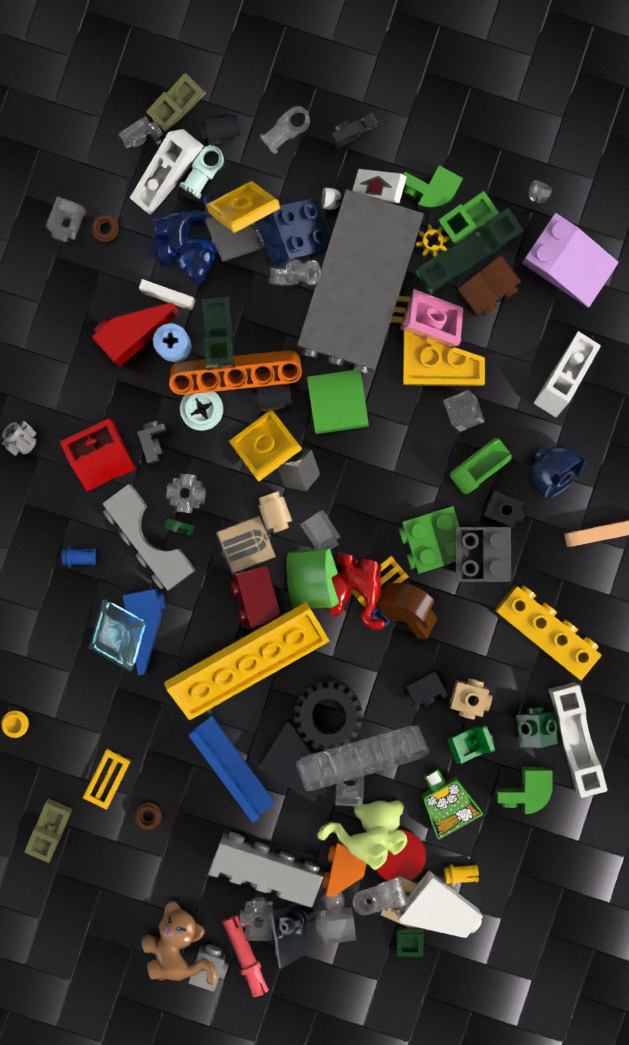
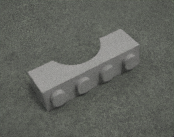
[103,484,195,590]

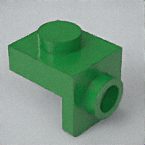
[447,726,495,764]

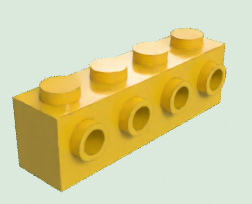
[494,585,602,680]

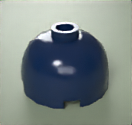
[531,445,586,498]

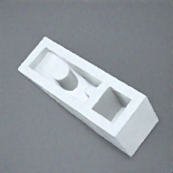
[130,129,204,214]
[534,331,601,417]

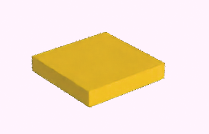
[206,181,280,233]
[229,410,302,482]

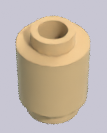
[258,491,292,533]

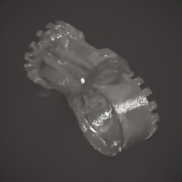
[259,106,310,155]
[269,259,321,286]

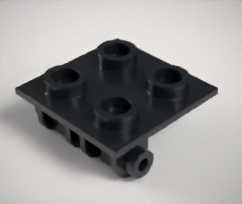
[270,902,317,969]

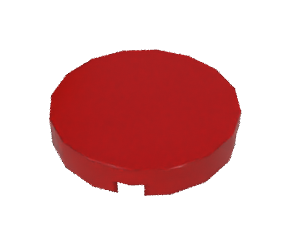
[376,828,426,883]

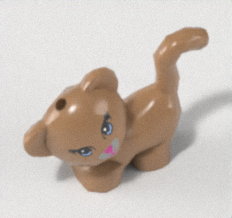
[142,901,217,985]

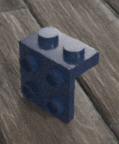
[257,199,330,269]

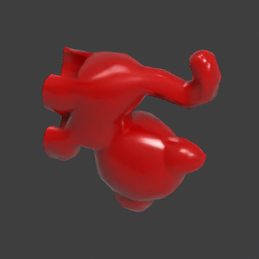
[327,552,385,630]

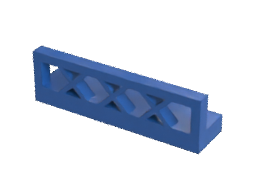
[188,716,276,823]

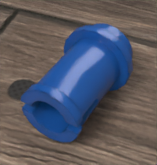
[62,546,96,567]

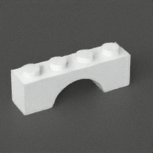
[548,682,608,798]

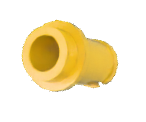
[444,864,479,886]

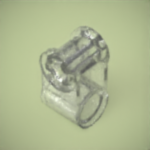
[353,877,409,915]

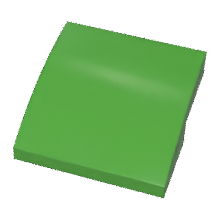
[307,370,369,434]
[286,548,339,609]

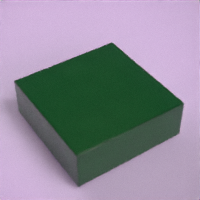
[396,928,424,957]

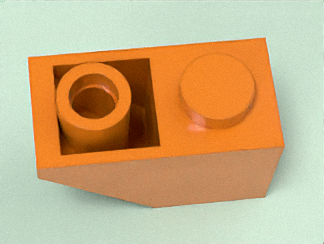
[322,838,366,898]

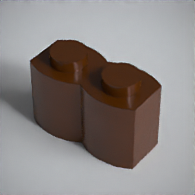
[457,256,521,316]

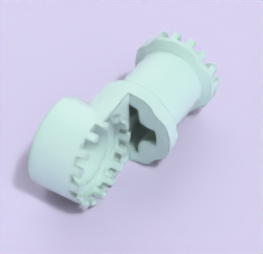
[179,145,224,199]

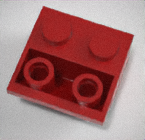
[60,418,136,492]

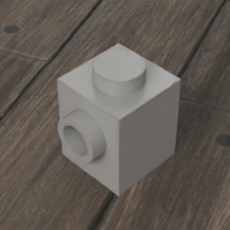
[189,945,229,992]

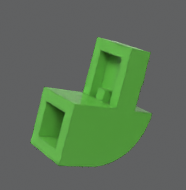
[402,166,463,212]
[439,191,499,244]
[495,767,553,814]

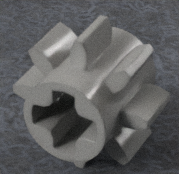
[2,421,36,456]

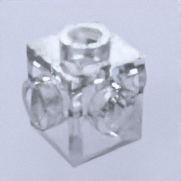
[166,474,206,513]
[240,897,277,941]

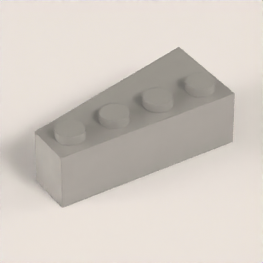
[208,832,323,908]

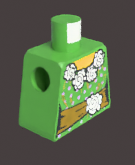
[422,769,483,840]

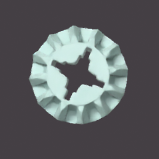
[180,392,223,431]

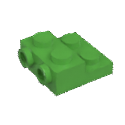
[399,506,460,574]

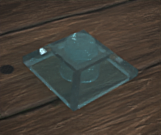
[89,599,146,671]

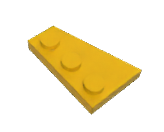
[403,330,485,386]

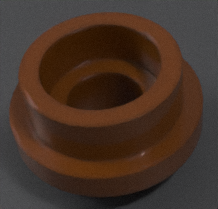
[91,215,119,242]
[135,802,162,830]

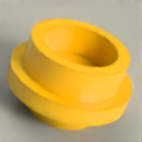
[1,710,29,738]

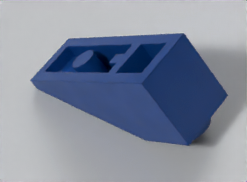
[123,588,166,675]

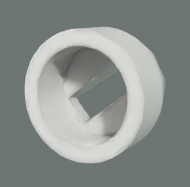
[321,187,342,210]

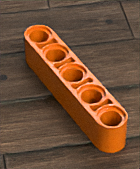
[169,350,302,395]

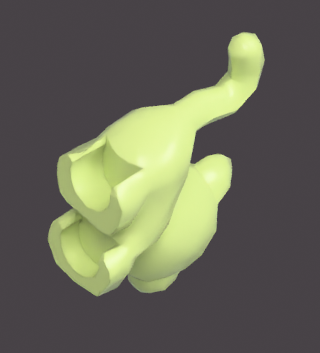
[317,800,407,870]

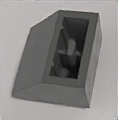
[456,527,511,582]

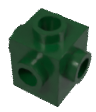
[517,706,558,748]

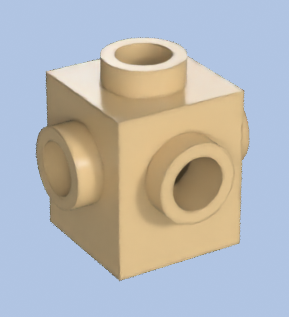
[449,678,492,719]

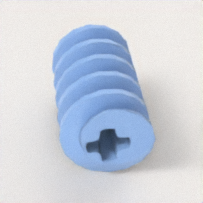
[153,323,192,363]

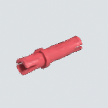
[222,914,269,997]

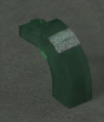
[202,297,236,371]

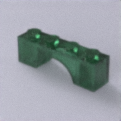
[415,208,523,295]

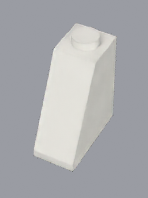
[396,871,483,938]

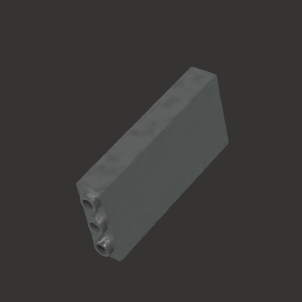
[297,189,424,374]

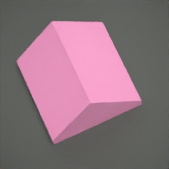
[400,289,463,347]

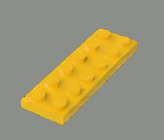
[164,602,329,721]

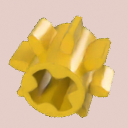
[415,224,449,260]

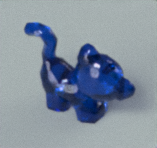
[153,195,220,284]

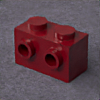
[229,566,281,628]

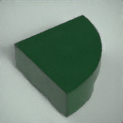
[164,518,195,536]

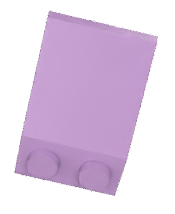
[522,213,619,308]

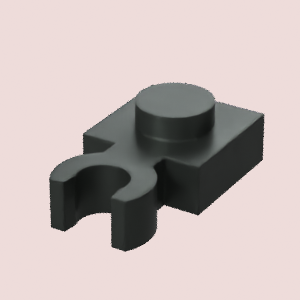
[332,112,378,149]

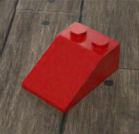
[92,303,180,367]

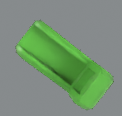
[450,438,512,494]

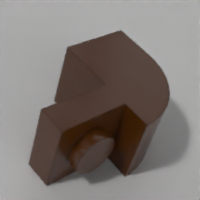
[377,583,437,639]

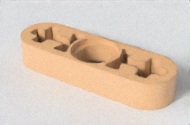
[564,520,629,547]

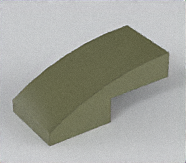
[146,73,206,131]
[24,798,73,863]

